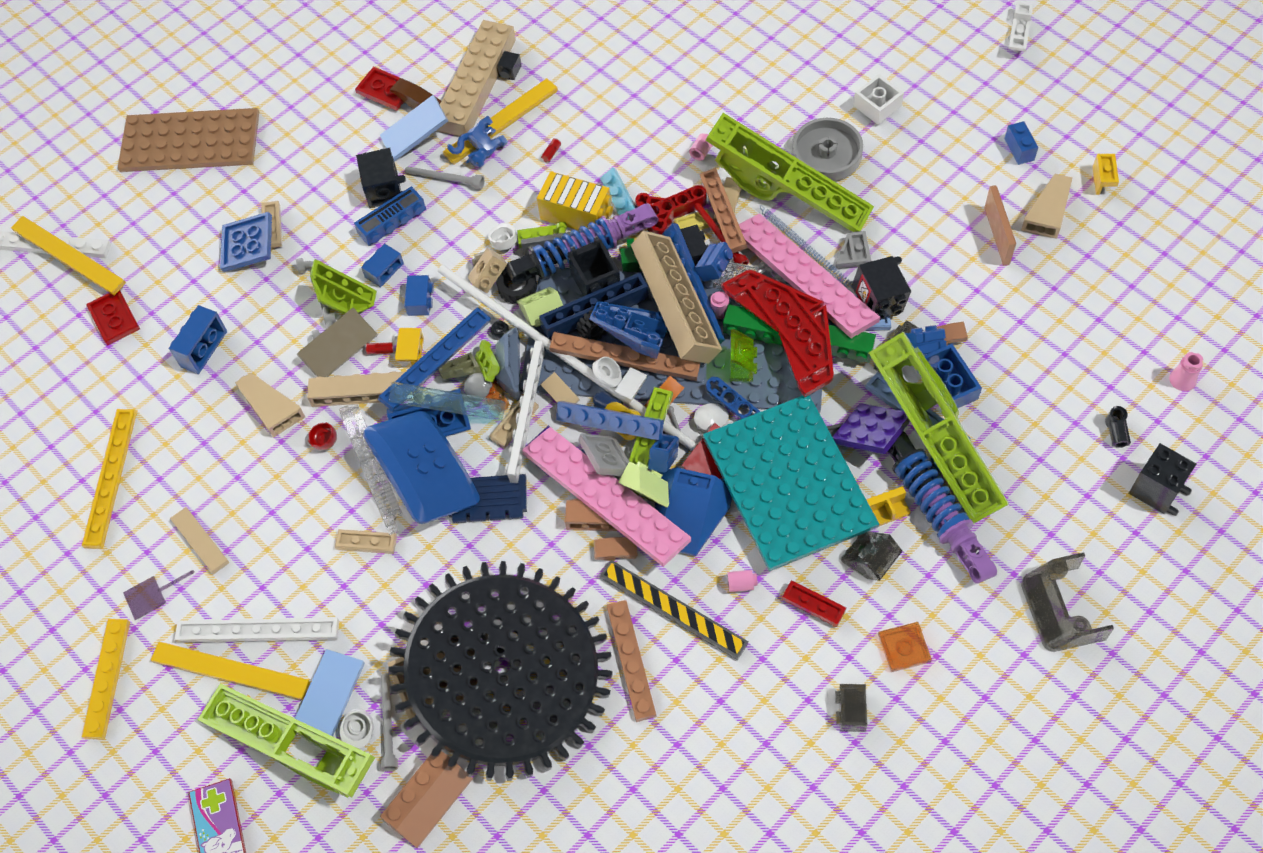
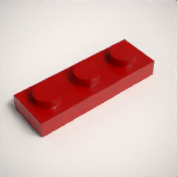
[782,580,847,627]

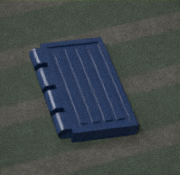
[449,474,527,523]

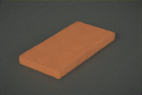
[984,185,1016,266]

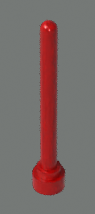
[694,203,749,270]

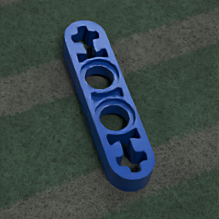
[706,377,761,419]

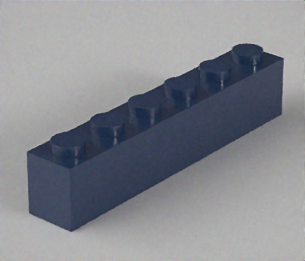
[539,273,649,340]

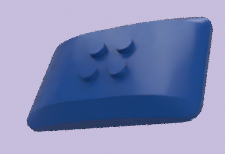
[363,411,480,524]

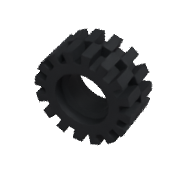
[576,310,607,340]

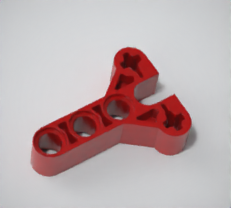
[635,185,707,235]

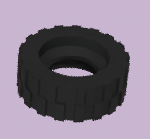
[496,268,537,305]

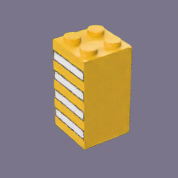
[537,171,613,231]

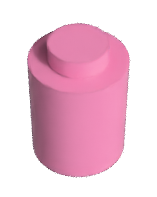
[689,133,713,161]
[711,291,729,319]
[727,570,758,592]

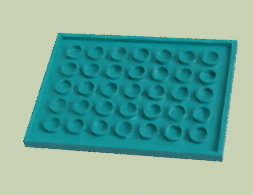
[703,395,879,572]

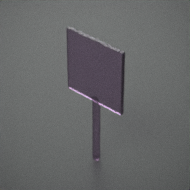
[123,570,195,620]

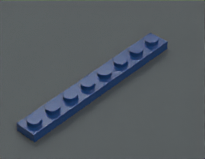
[662,223,725,344]
[378,307,491,412]

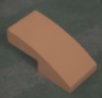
[937,321,968,345]
[594,537,638,561]

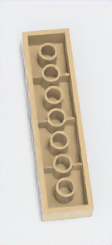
[437,20,516,137]
[631,231,722,364]

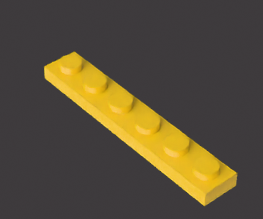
[82,619,130,740]

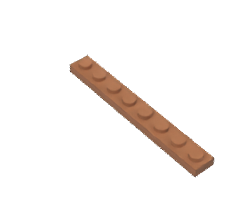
[549,332,701,381]

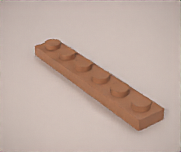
[700,168,747,253]
[607,600,657,722]

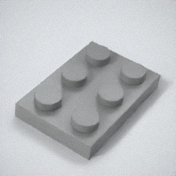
[578,434,629,477]

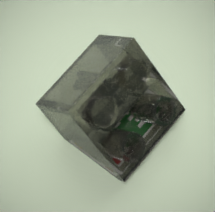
[841,531,903,581]

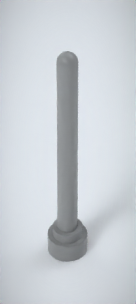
[405,167,485,189]
[381,673,398,772]

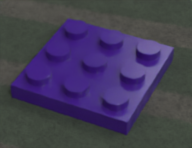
[833,403,910,455]

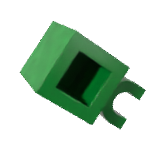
[620,238,642,272]

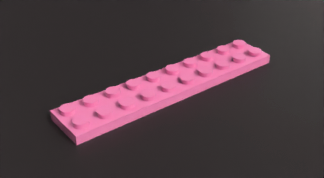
[739,213,880,338]
[522,427,691,567]

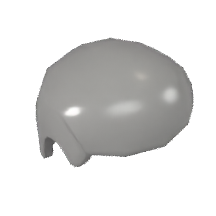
[464,373,493,401]

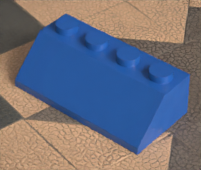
[387,388,471,436]

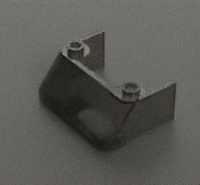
[1021,552,1114,652]

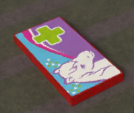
[188,778,246,853]

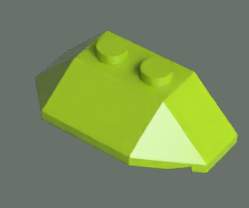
[310,259,377,314]

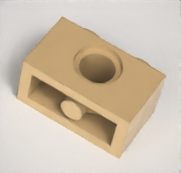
[468,248,507,293]

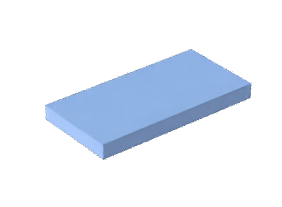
[380,95,448,161]
[295,649,365,736]

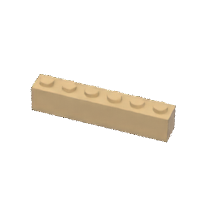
[307,371,423,407]

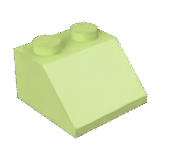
[517,287,563,327]
[618,462,669,508]

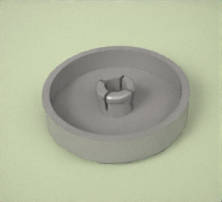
[792,117,863,181]

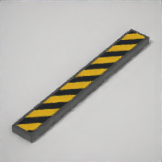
[600,560,749,660]

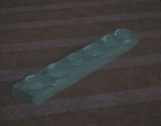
[388,382,506,421]

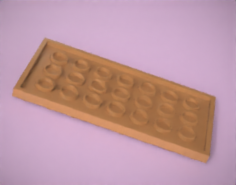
[118,108,260,172]

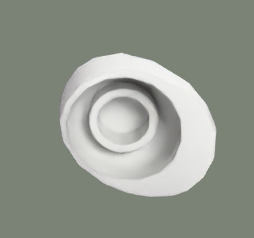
[489,223,517,250]
[592,357,622,387]
[694,403,729,433]
[340,709,374,749]

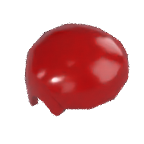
[308,422,337,450]

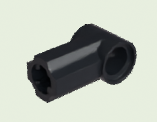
[1105,406,1131,448]

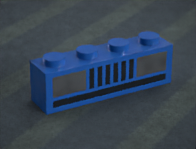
[354,186,426,246]

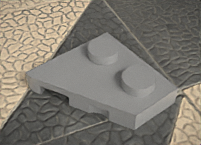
[836,231,871,268]

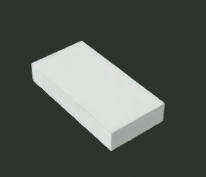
[613,367,647,404]

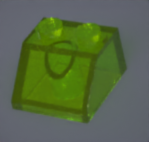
[730,329,757,382]

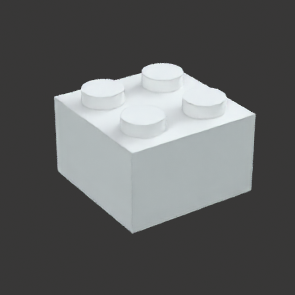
[853,74,904,125]

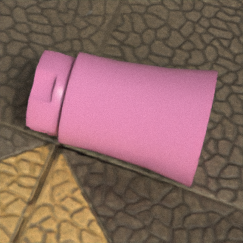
[1169,352,1203,391]

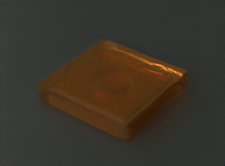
[878,622,932,672]

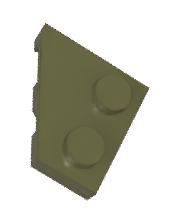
[438,352,481,379]

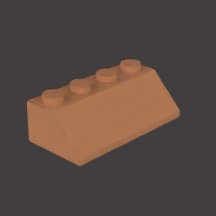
[380,751,473,848]

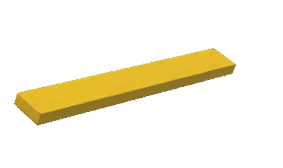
[443,78,558,165]
[11,215,126,296]
[82,409,137,549]
[151,641,310,701]

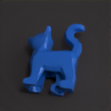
[447,116,508,168]

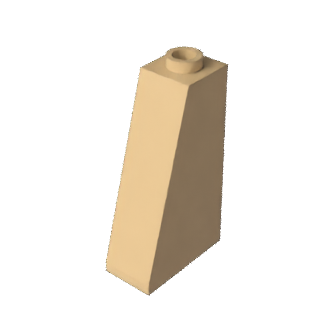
[1021,174,1073,239]
[235,373,305,438]

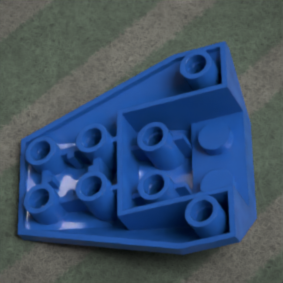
[589,301,667,359]
[655,467,733,556]

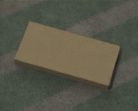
[297,308,378,377]

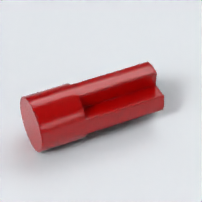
[541,138,561,162]
[366,342,394,354]

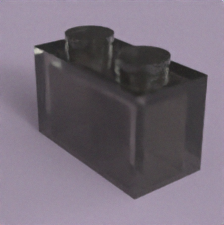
[835,684,867,732]

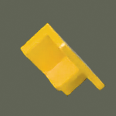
[1092,154,1119,195]
[395,328,424,366]
[866,486,911,526]

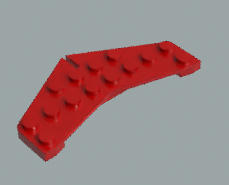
[722,270,834,397]

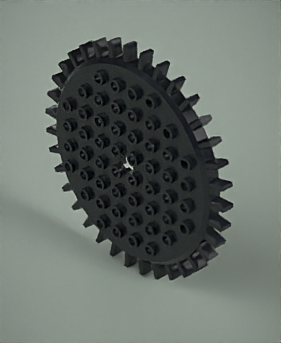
[388,561,613,781]

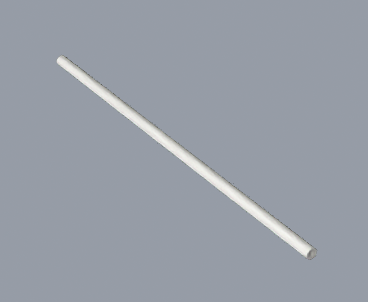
[438,265,698,451]

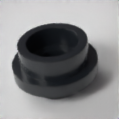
[491,321,509,339]

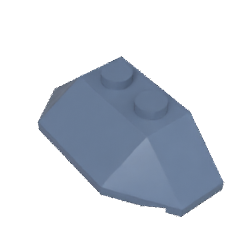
[493,327,521,401]

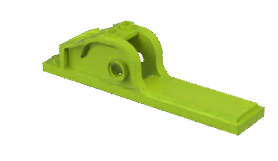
[705,113,874,232]
[869,332,1009,524]
[197,683,375,798]

